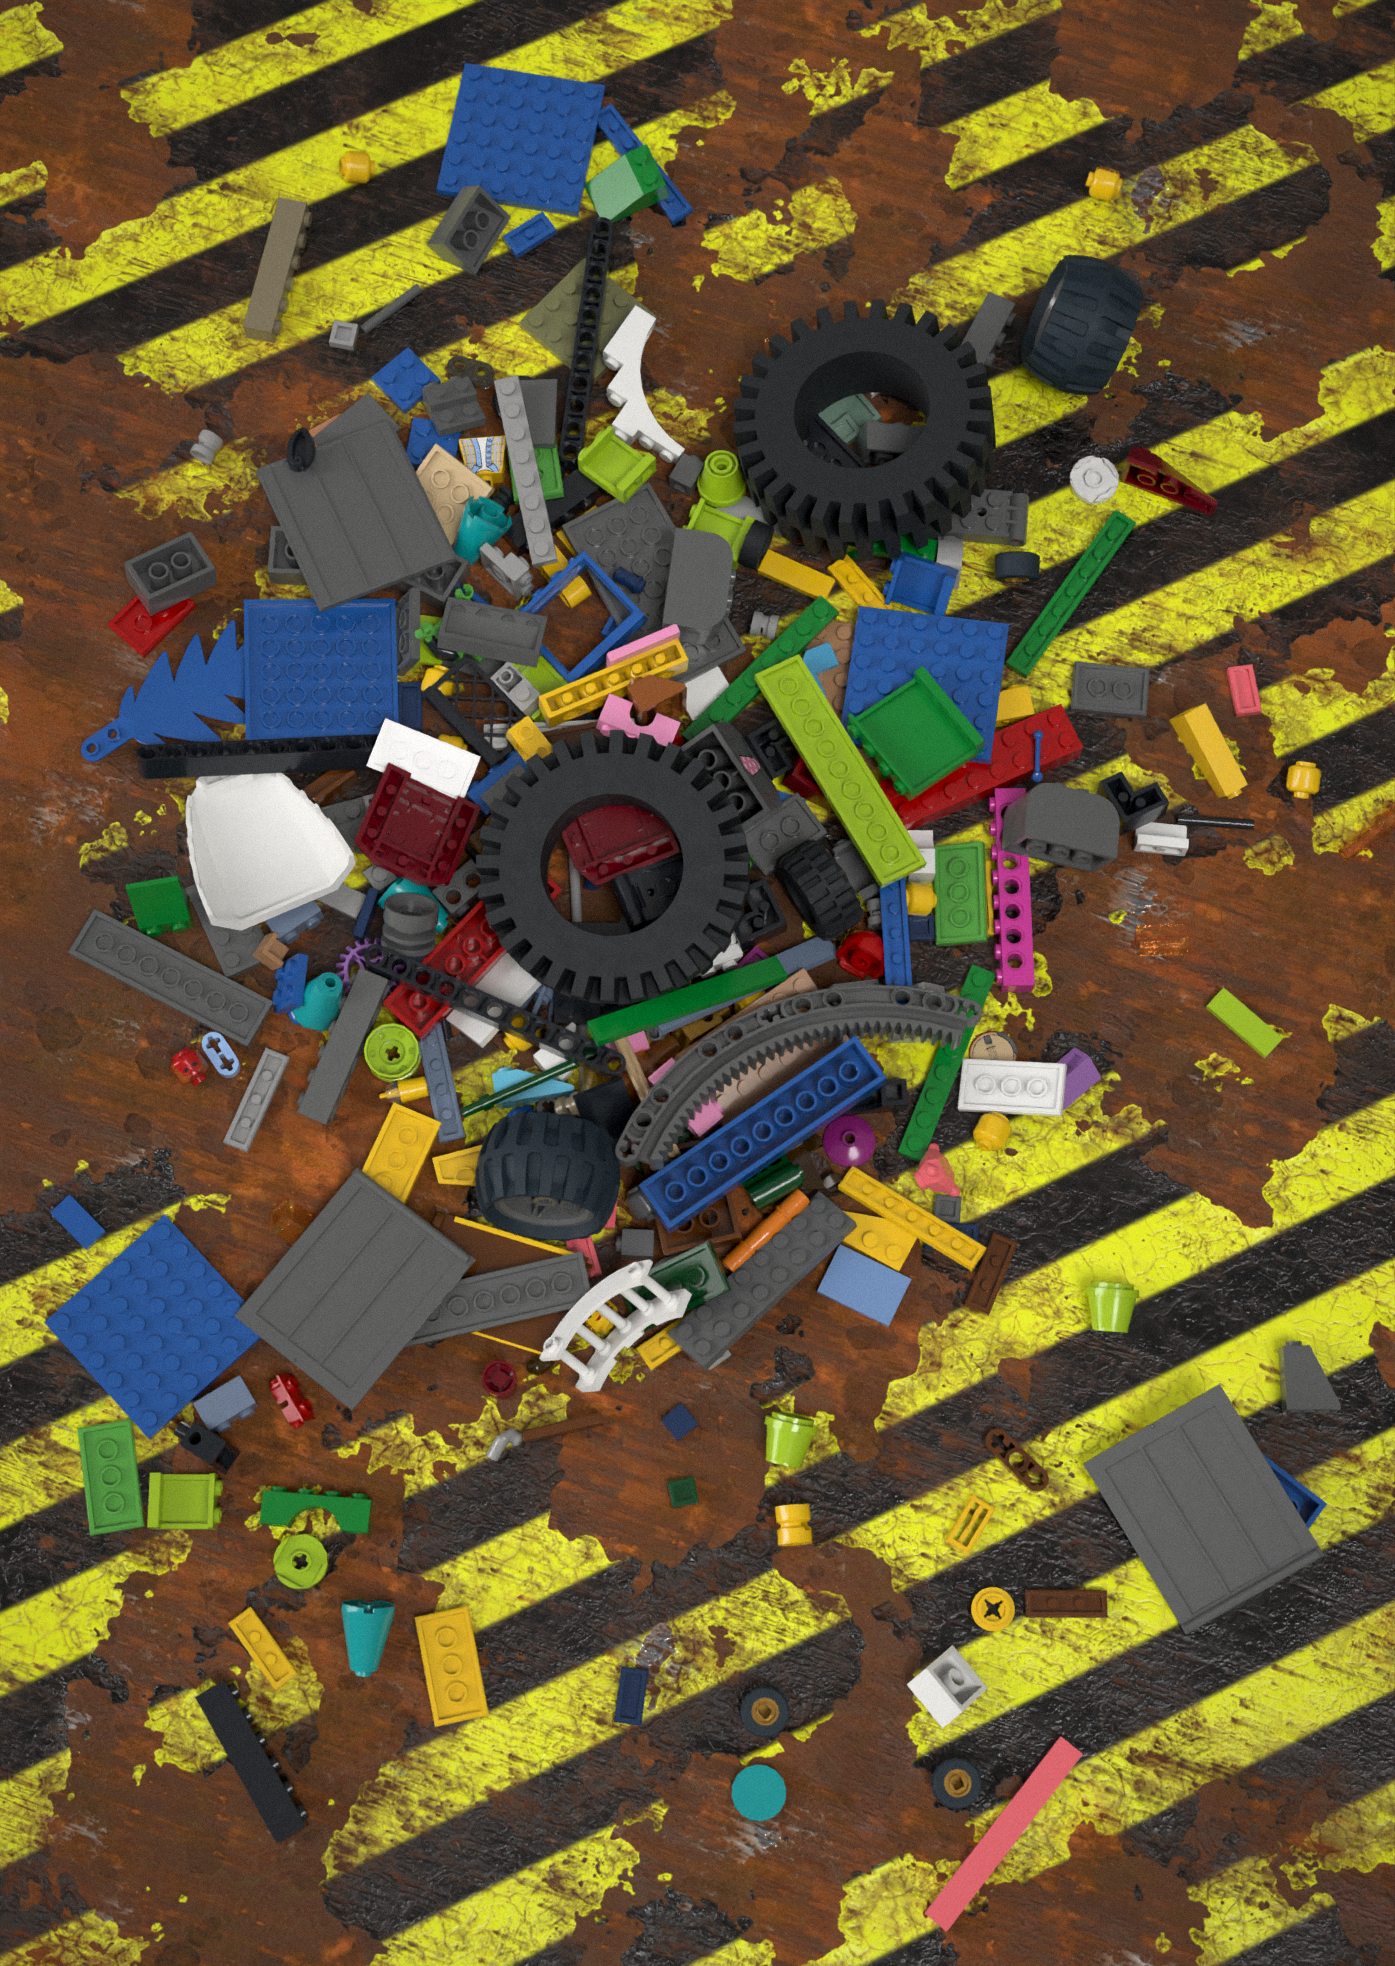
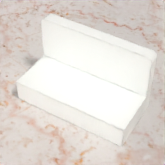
[1134,822,1189,856]

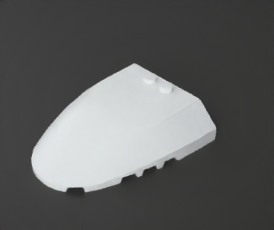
[186,773,356,931]

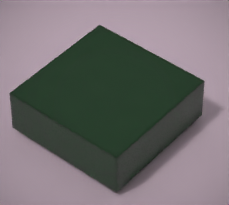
[667,1476,699,1509]

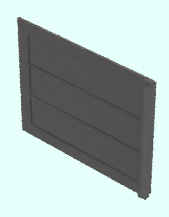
[256,420,458,613]
[235,1168,476,1411]
[1083,1384,1324,1634]

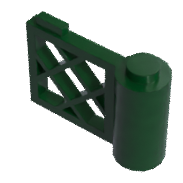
[741,1154,805,1211]

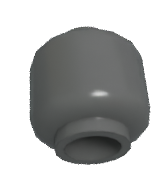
[625,1181,655,1222]

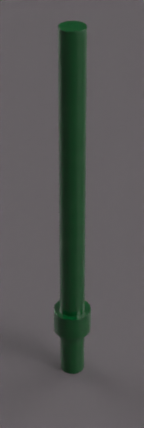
[460,1045,605,1118]

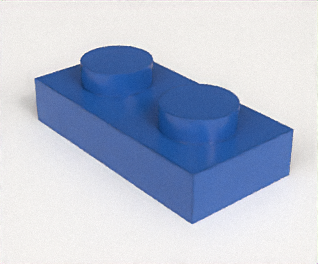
[503,212,557,259]

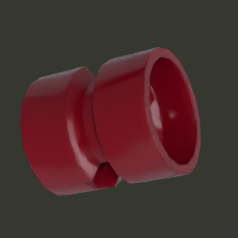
[481,1360,518,1400]

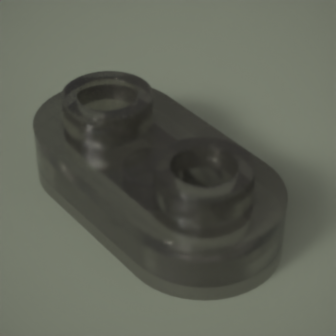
[447,356,495,389]

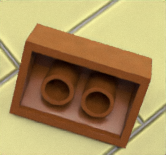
[627,675,687,726]

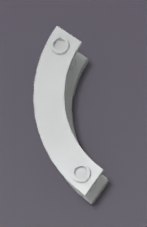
[539,1259,692,1392]

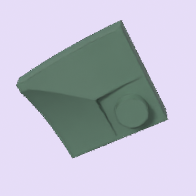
[819,393,882,445]

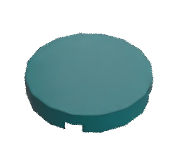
[731,1765,786,1821]

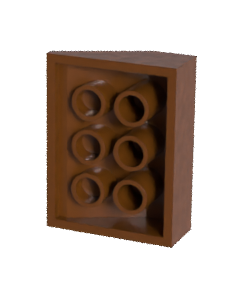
[642,1138,742,1256]

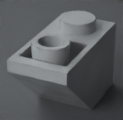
[491,662,541,720]

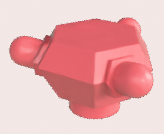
[914,1143,960,1197]

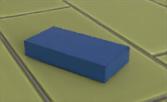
[50,1194,107,1251]

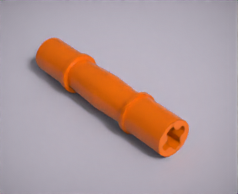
[721,1189,811,1273]

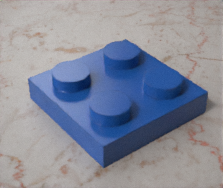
[371,347,441,415]
[406,417,462,468]
[272,953,309,1015]

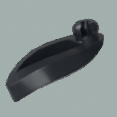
[287,427,316,472]

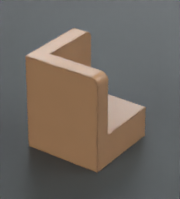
[252,931,289,970]

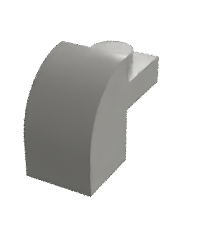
[936,536,963,589]

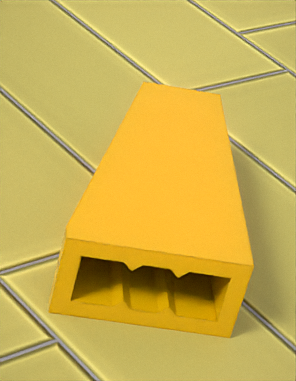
[1169,703,1248,799]

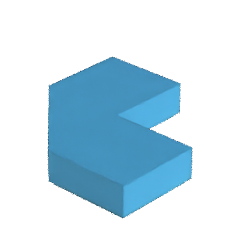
[802,642,839,697]

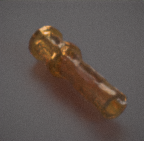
[1338,801,1395,862]

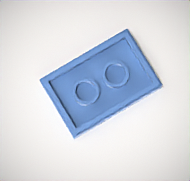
[817,1244,911,1327]

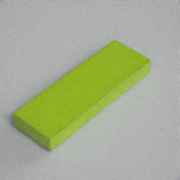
[1206,987,1283,1059]

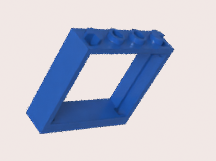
[518,551,648,683]

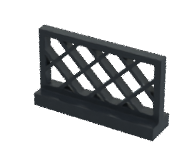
[423,654,526,769]

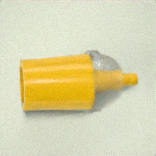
[379,1076,429,1105]

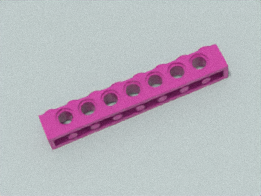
[988,788,1035,992]

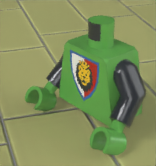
[415,584,486,663]

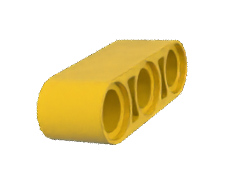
[529,545,591,609]

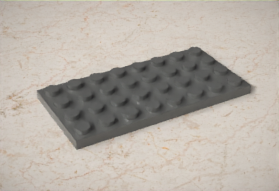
[561,482,747,684]

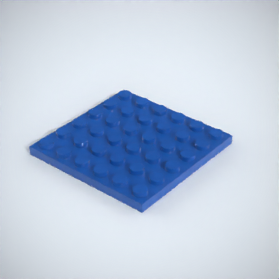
[436,63,606,217]
[244,599,399,740]
[841,606,1009,764]
[44,1215,262,1440]

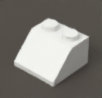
[907,1645,988,1728]

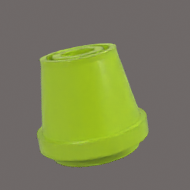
[697,450,747,508]
[1085,1282,1139,1333]
[764,1411,818,1468]

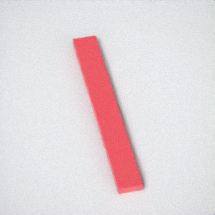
[924,1736,1083,1932]

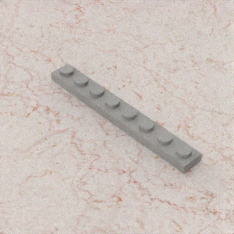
[494,375,558,568]

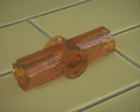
[622,1034,683,1096]

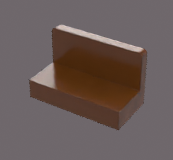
[302,770,359,808]

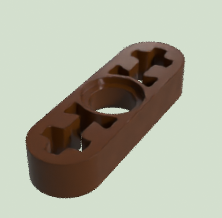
[985,1429,1049,1493]

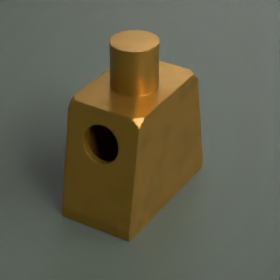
[670,1006,731,1051]

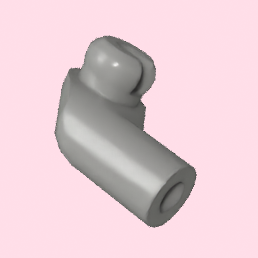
[486,1428,523,1461]

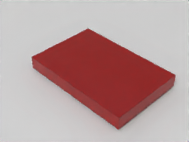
[107,595,197,658]

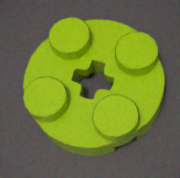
[273,1534,329,1590]

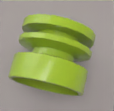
[364,1023,421,1083]

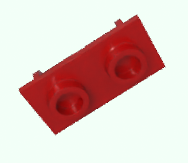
[269,1373,316,1429]

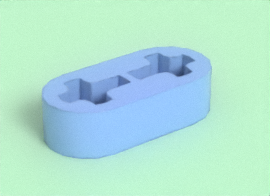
[202,1032,240,1078]

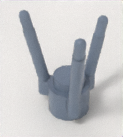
[520,984,555,1038]

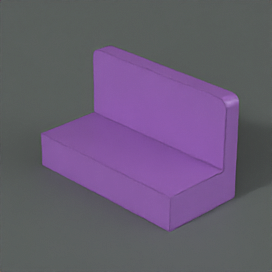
[1057,1047,1101,1110]

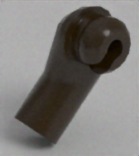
[527,1356,555,1376]

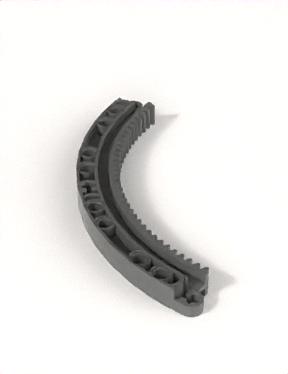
[615,985,982,1171]

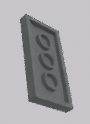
[186,884,264,979]

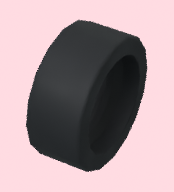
[738,520,774,570]

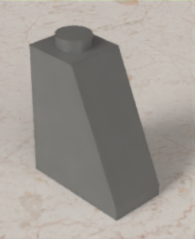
[1278,1341,1341,1413]

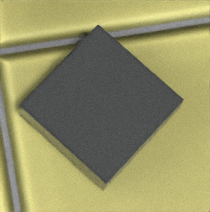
[933,1194,962,1224]

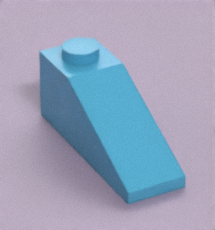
[492,1067,575,1109]

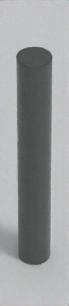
[360,284,422,335]

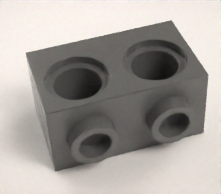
[432,859,481,921]

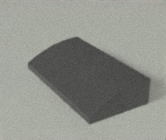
[437,597,548,668]

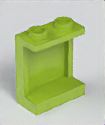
[578,425,656,504]
[683,498,756,570]
[511,654,569,722]
[147,1473,223,1530]

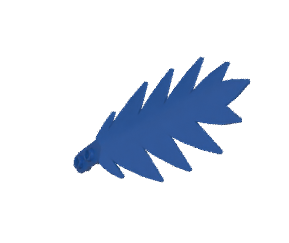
[81,620,245,762]

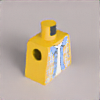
[459,436,507,495]

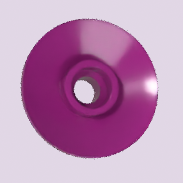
[823,1116,875,1167]

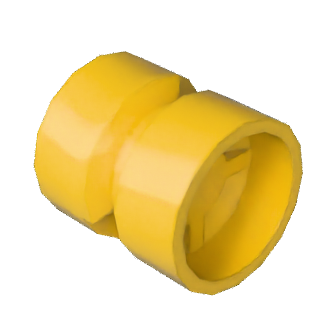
[775,1504,813,1546]

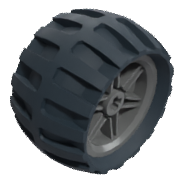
[1019,255,1143,395]
[475,1112,620,1241]

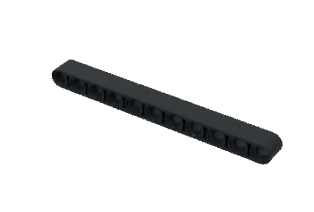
[559,217,614,471]
[136,734,379,779]
[364,944,626,1080]

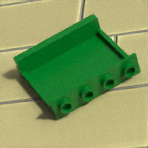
[847,666,985,801]

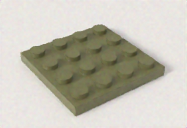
[519,257,657,385]

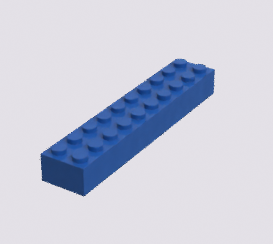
[638,1035,887,1234]

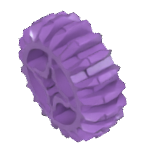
[336,937,406,996]

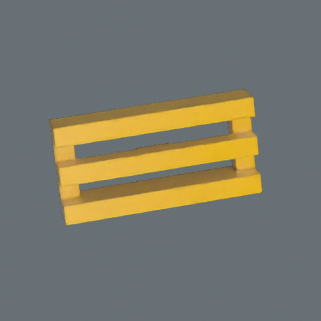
[945,1494,996,1556]

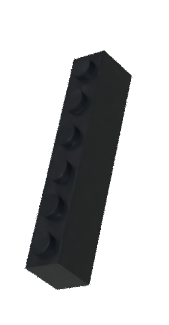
[502,468,610,557]
[195,1680,309,1844]

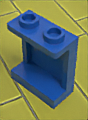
[883,551,959,616]

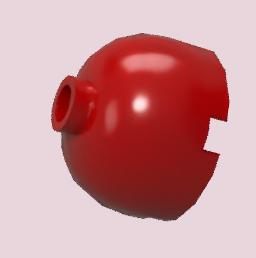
[836,930,885,979]

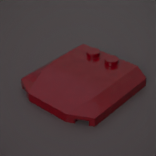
[353,763,481,886]
[562,805,681,887]

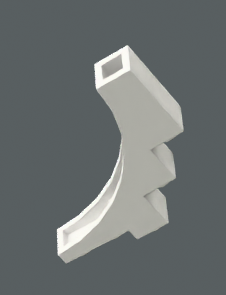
[602,305,685,464]

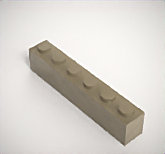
[243,197,312,343]

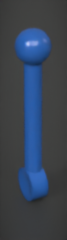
[1032,730,1043,783]

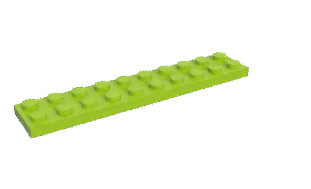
[754,654,927,888]

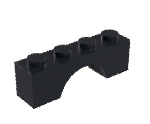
[840,1079,908,1116]

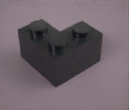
[744,718,793,781]
[1096,771,1169,836]
[733,878,787,951]

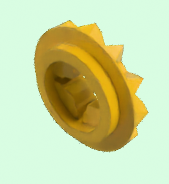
[971,1587,1015,1631]

